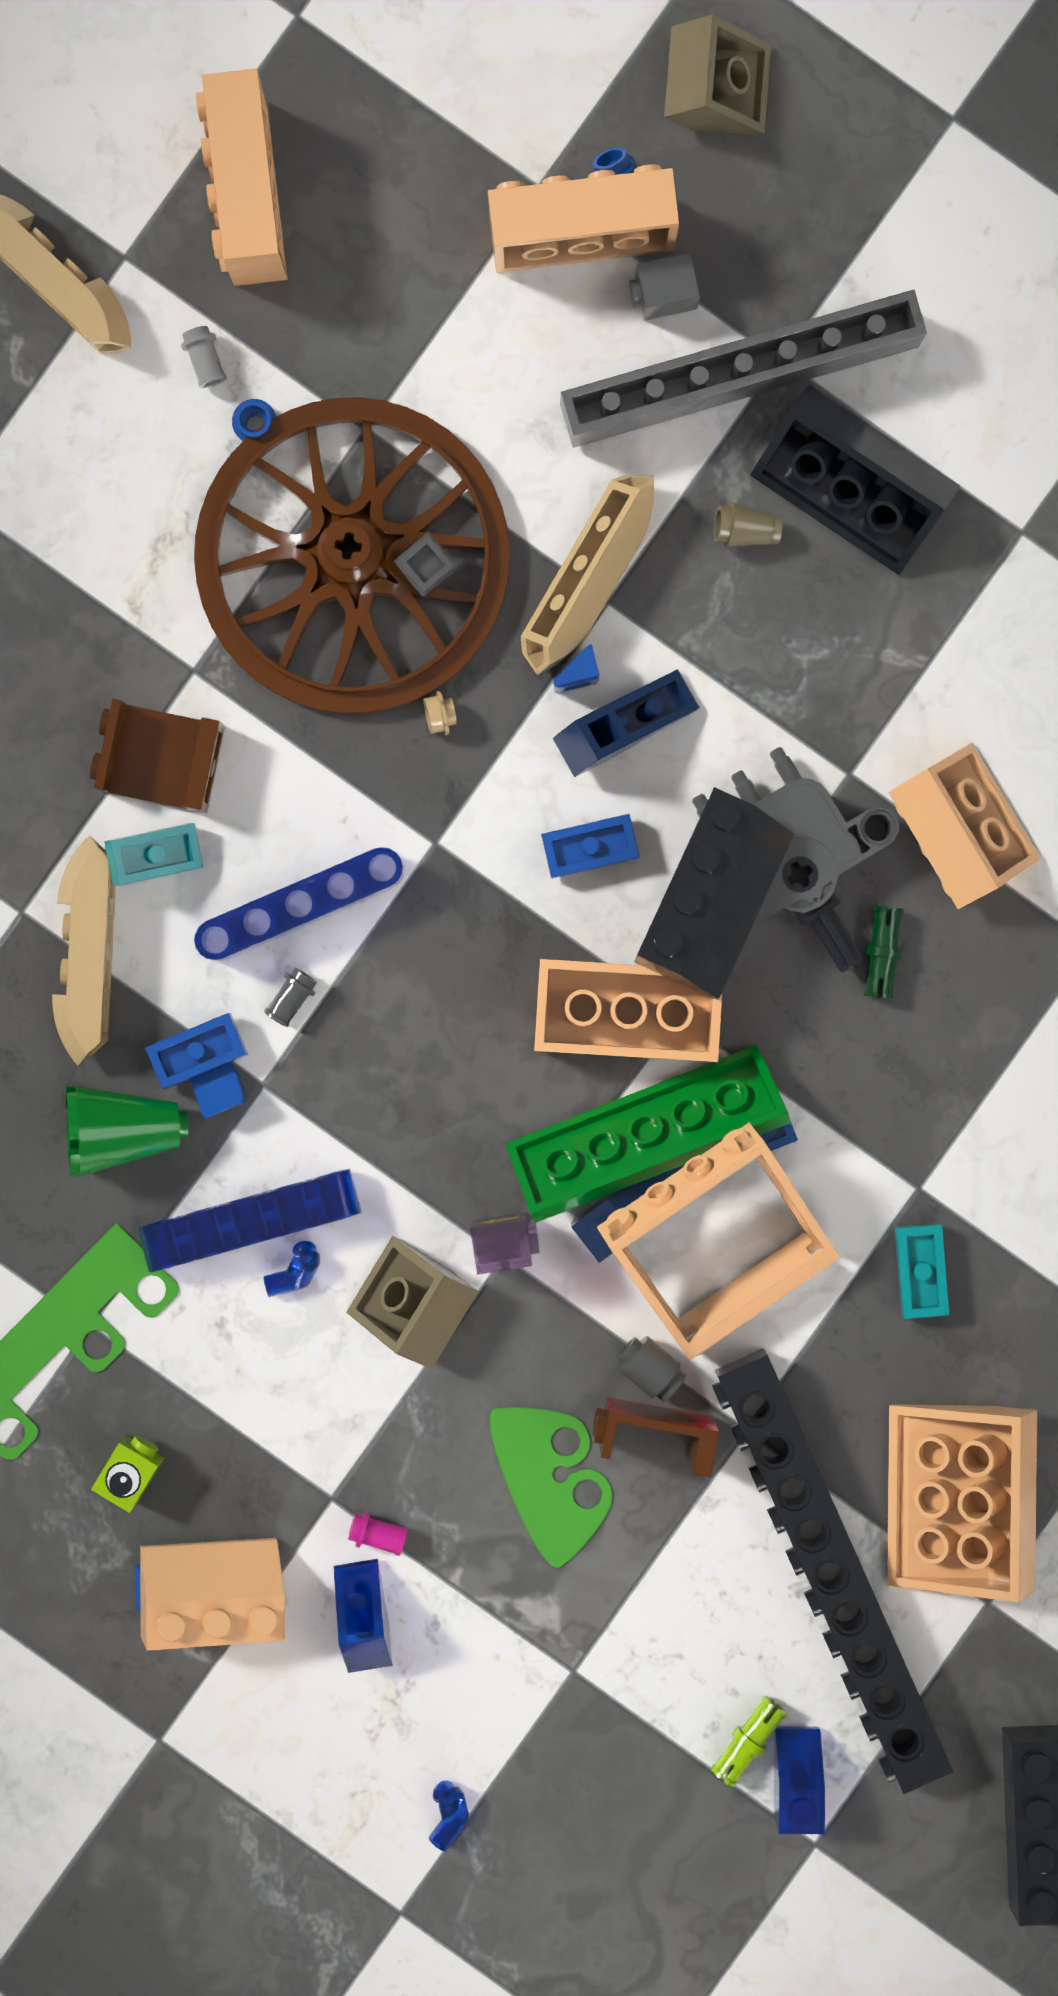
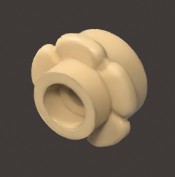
[423,691,457,736]

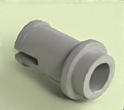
[181,326,227,388]

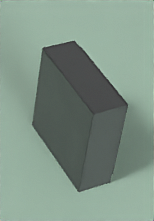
[393,532,458,598]

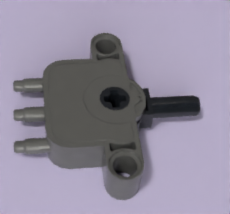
[692,747,899,973]

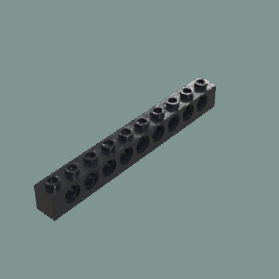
[711,1348,953,1794]

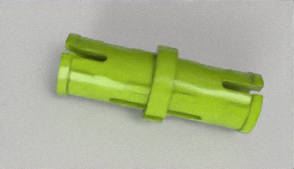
[711,1695,788,1787]

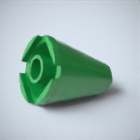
[65,1085,188,1177]

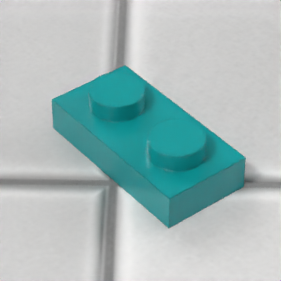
[104,823,203,886]
[894,1223,949,1319]

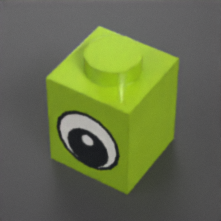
[91,1435,165,1513]

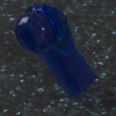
[263,1240,320,1297]
[428,1780,469,1852]

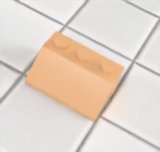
[888,743,1041,909]
[140,1538,285,1651]

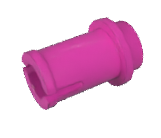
[348,1511,408,1556]

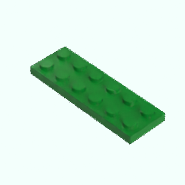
[505,1045,791,1223]

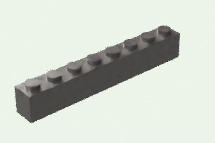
[560,289,927,448]

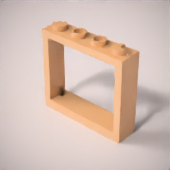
[597,1123,840,1361]

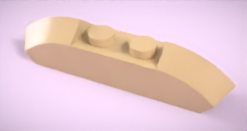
[0,194,132,354]
[521,475,654,675]
[52,835,116,1065]

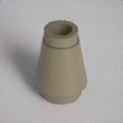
[713,502,783,548]

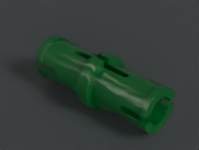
[864,906,904,999]

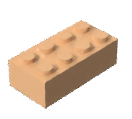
[196,68,288,286]
[488,164,679,273]
[534,959,722,1062]

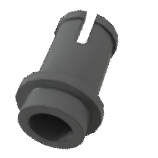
[264,967,317,1028]

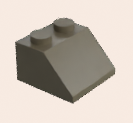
[664,14,772,136]
[346,1236,479,1369]

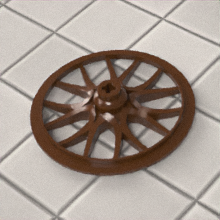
[194,397,510,714]

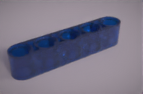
[194,847,405,961]
[137,1169,362,1272]

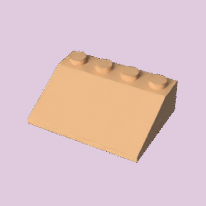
[887,1404,1037,1602]

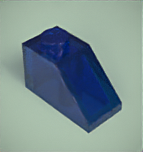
[333,1559,393,1673]
[774,1726,825,1834]

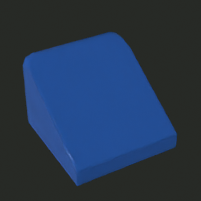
[553,644,600,693]
[190,1061,249,1119]

